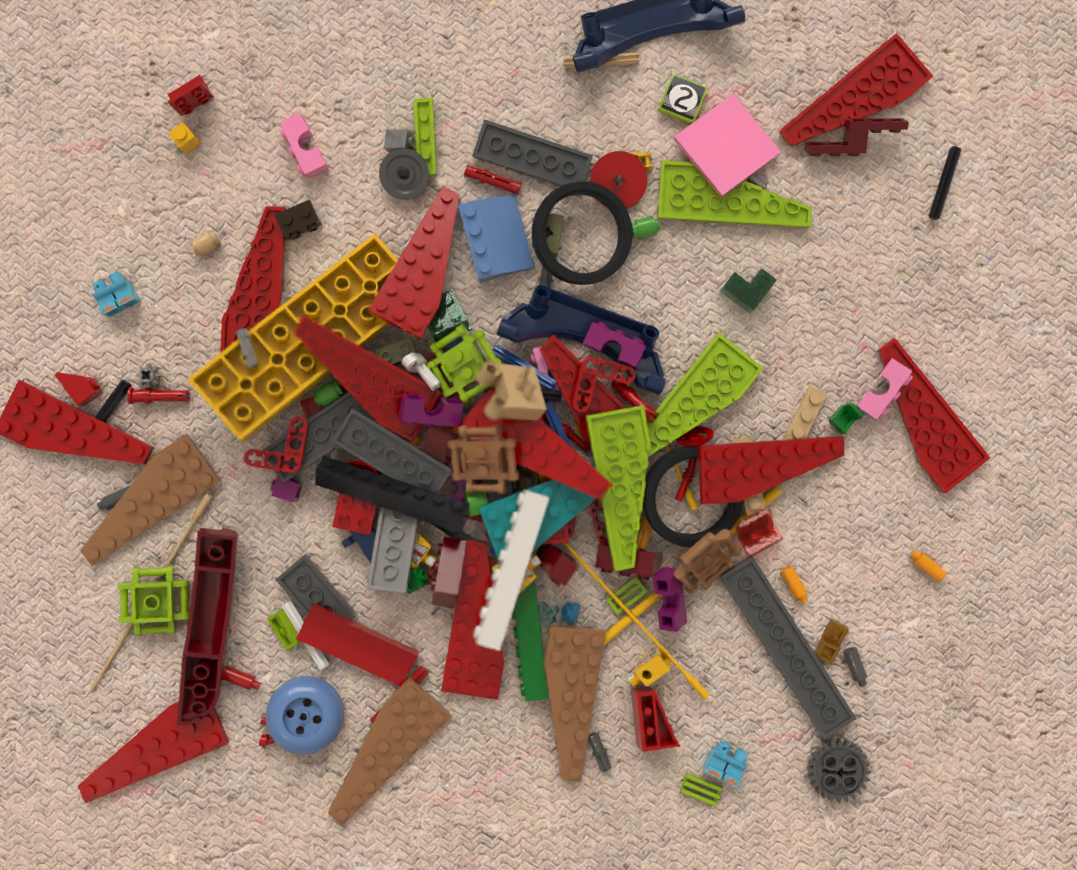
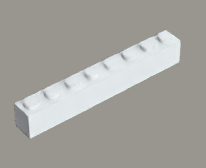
[473,489,549,651]

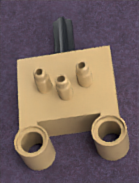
[476,361,562,421]

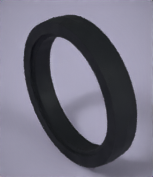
[532,181,633,285]
[642,446,744,548]

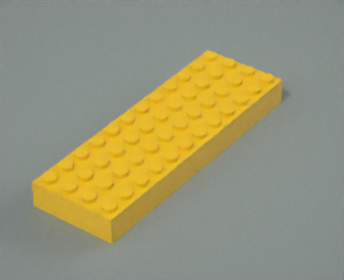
[187,233,398,444]

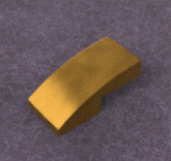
[815,619,849,665]

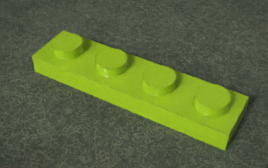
[413,98,437,176]

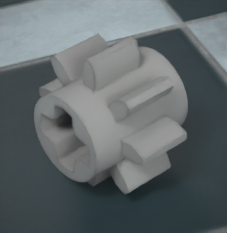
[136,363,163,388]

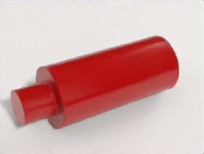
[222,666,261,690]

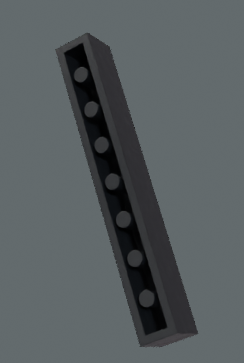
[315,456,470,533]

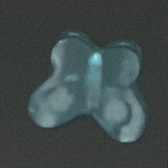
[538,602,560,624]

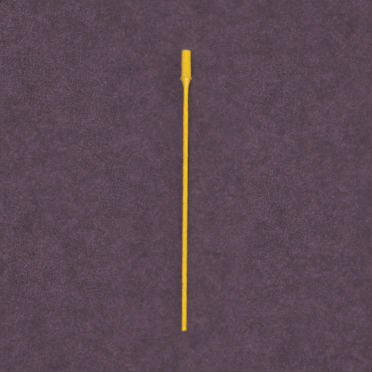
[562,543,710,699]

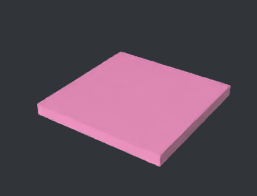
[674,94,781,198]

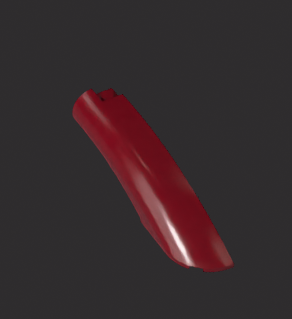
[177,528,238,725]

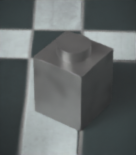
[384,129,416,153]

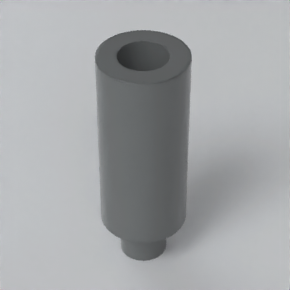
[97,485,131,510]
[843,647,867,687]

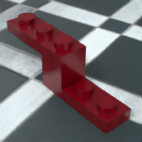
[804,118,909,157]

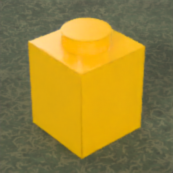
[168,121,202,154]

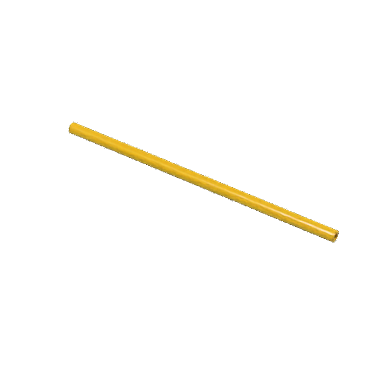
[603,486,782,647]

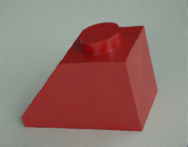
[54,372,103,406]

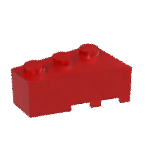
[631,686,680,752]

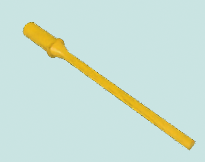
[665,445,698,511]

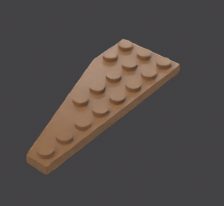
[80,433,221,566]
[543,625,606,782]
[328,677,451,825]

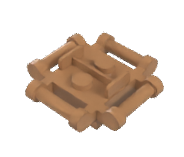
[448,425,519,494]
[674,529,741,594]

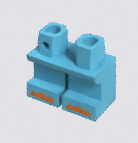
[92,272,141,317]
[702,740,748,788]

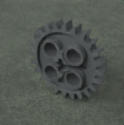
[806,738,871,803]

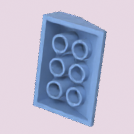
[458,194,534,283]

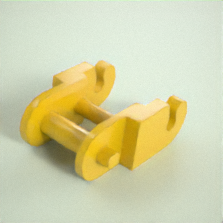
[631,152,653,171]

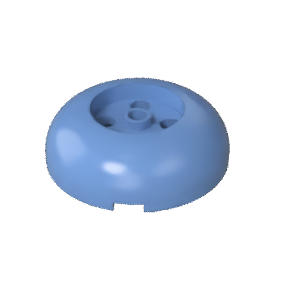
[266,676,344,755]

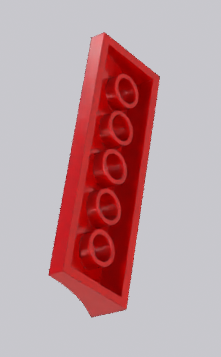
[296,603,418,686]

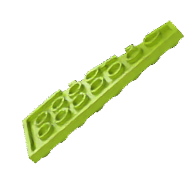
[657,160,812,228]
[647,332,764,457]
[585,405,651,571]

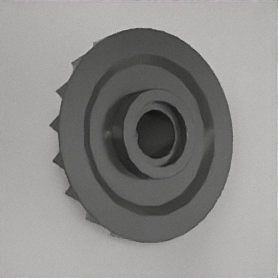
[379,148,429,200]

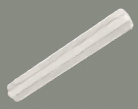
[282,601,329,670]

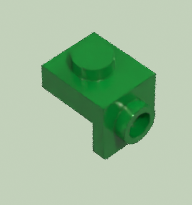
[828,402,864,434]
[407,566,430,594]

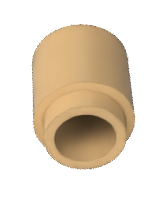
[191,230,221,257]

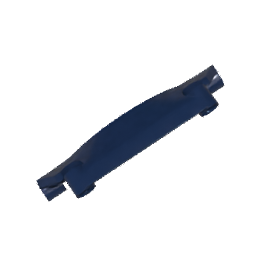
[573,0,745,73]
[496,285,666,395]

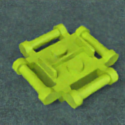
[426,324,502,404]
[117,565,190,637]

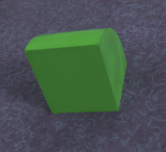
[463,488,488,516]

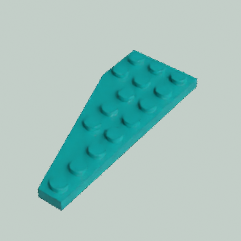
[478,463,596,563]

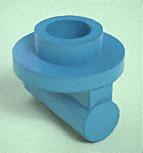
[561,603,581,623]

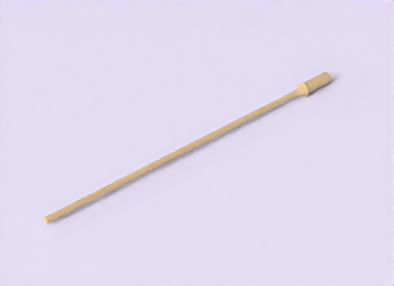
[90,493,213,692]

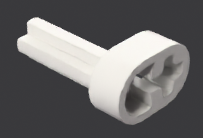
[401,353,441,391]

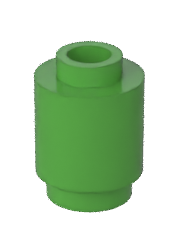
[632,216,660,239]
[313,380,344,407]

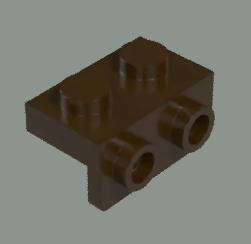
[274,199,322,240]
[518,464,539,491]

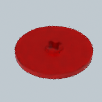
[590,151,647,209]

